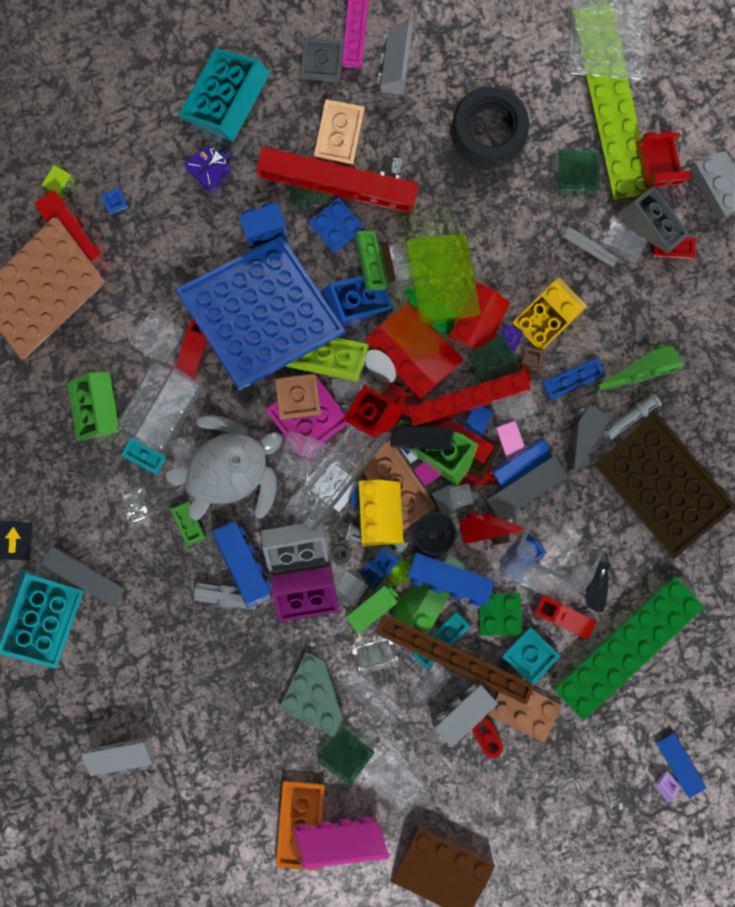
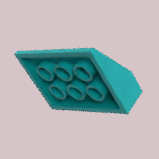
[178,48,270,142]
[0,570,84,669]

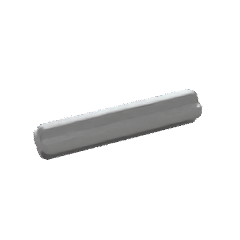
[563,227,618,266]

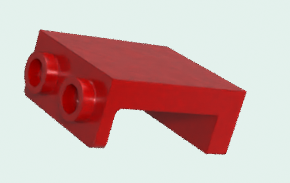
[636,130,691,188]

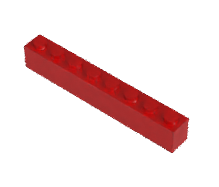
[256,147,419,214]

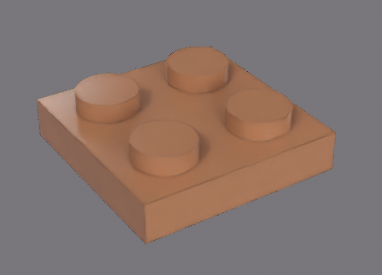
[275,374,321,420]

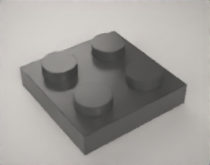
[300,38,344,83]

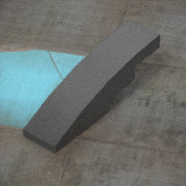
[40,546,125,607]

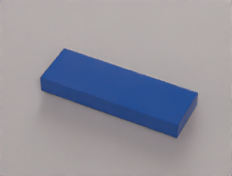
[542,357,606,401]
[492,438,553,489]
[655,732,707,799]

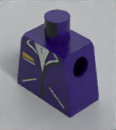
[183,145,233,195]

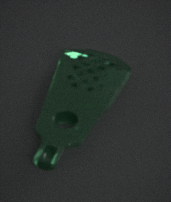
[290,186,338,209]

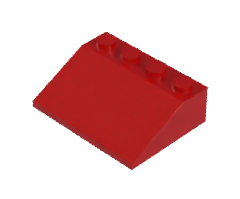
[365,302,464,401]

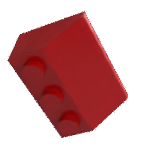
[448,281,510,357]

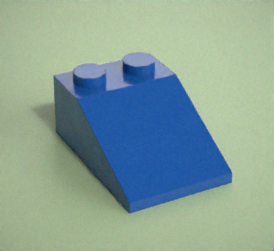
[320,276,394,327]

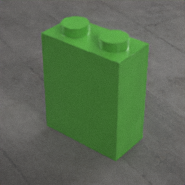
[345,585,398,634]

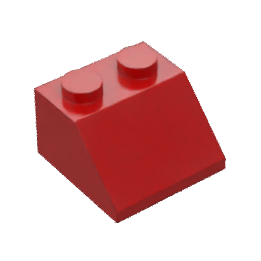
[342,385,404,438]

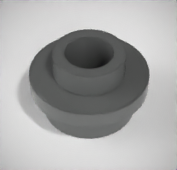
[330,544,351,564]

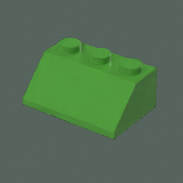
[67,372,120,441]

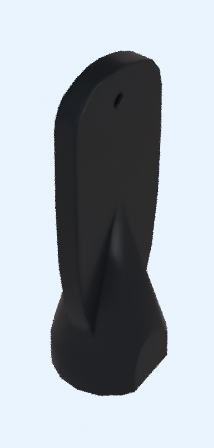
[586,560,611,612]

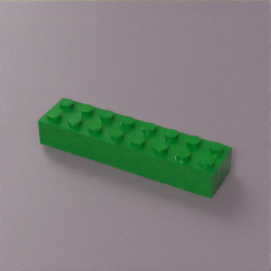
[551,576,705,721]

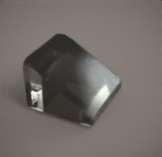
[380,155,404,179]

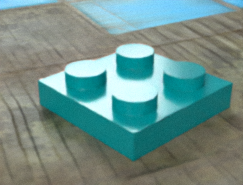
[502,627,560,685]

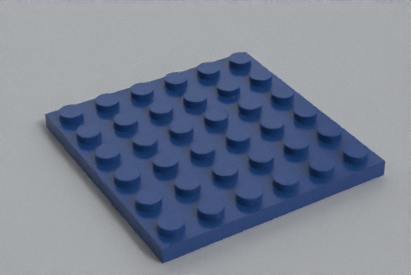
[176,236,346,391]

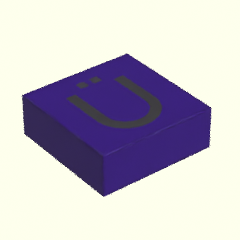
[496,324,523,352]

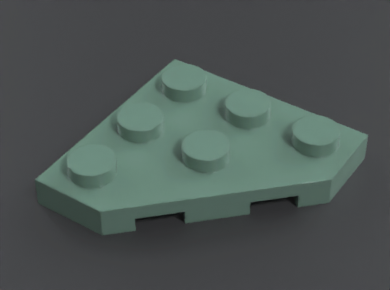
[279,652,344,737]

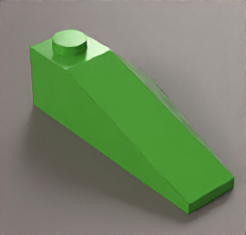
[595,344,684,392]
[389,419,478,485]
[390,555,466,635]

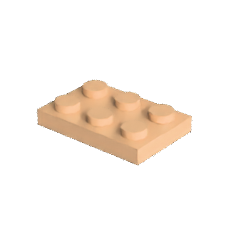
[314,99,365,166]

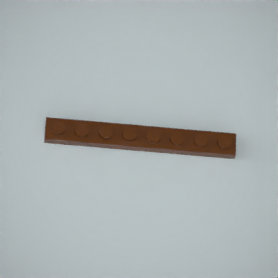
[374,614,535,705]

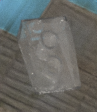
[352,635,400,676]
[362,743,434,819]

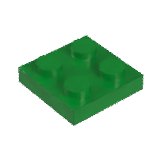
[479,593,522,636]

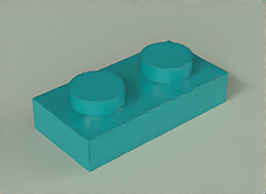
[121,438,168,475]

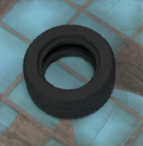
[451,86,529,169]

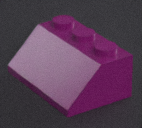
[271,566,340,622]

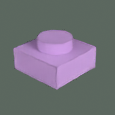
[654,771,681,802]

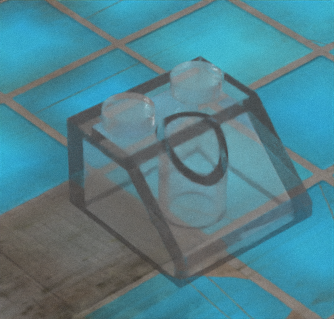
[331,562,368,608]

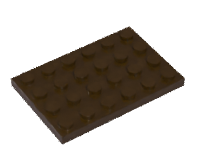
[593,413,735,559]

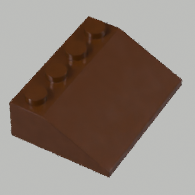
[391,824,495,907]

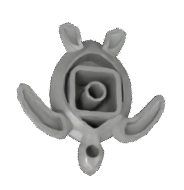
[166,415,283,521]

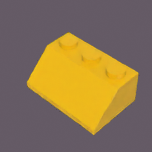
[359,480,404,546]

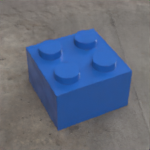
[239,202,288,249]

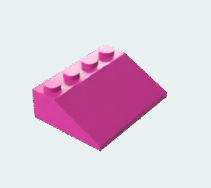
[292,816,390,869]

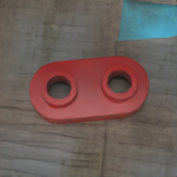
[472,718,503,758]

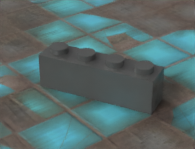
[485,456,568,521]

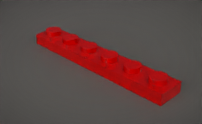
[407,370,531,427]
[383,383,494,464]

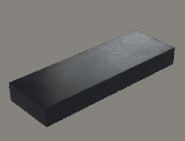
[390,426,454,451]

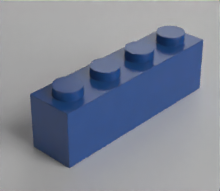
[213,521,272,609]
[406,553,495,608]

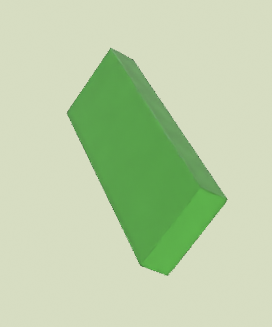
[355,231,387,291]

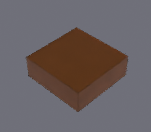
[520,346,545,372]

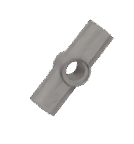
[194,583,257,609]

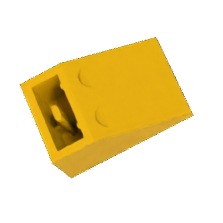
[513,278,588,350]

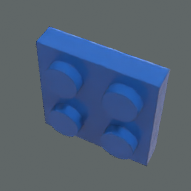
[308,197,365,254]

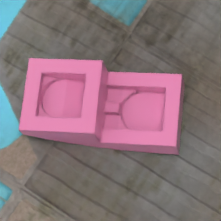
[496,421,525,461]

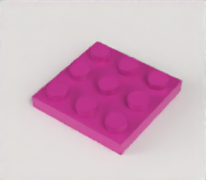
[266,373,349,459]

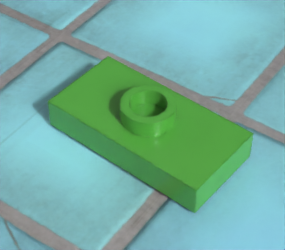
[170,501,206,546]

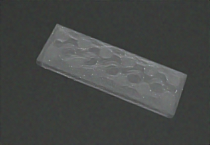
[285,425,391,531]

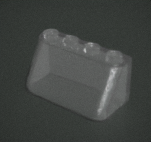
[117,360,204,456]

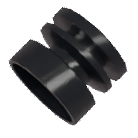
[412,512,457,557]

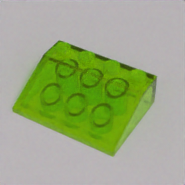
[406,234,481,326]

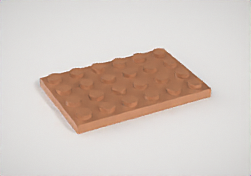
[0,218,106,359]

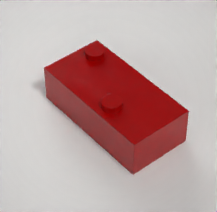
[34,190,108,272]

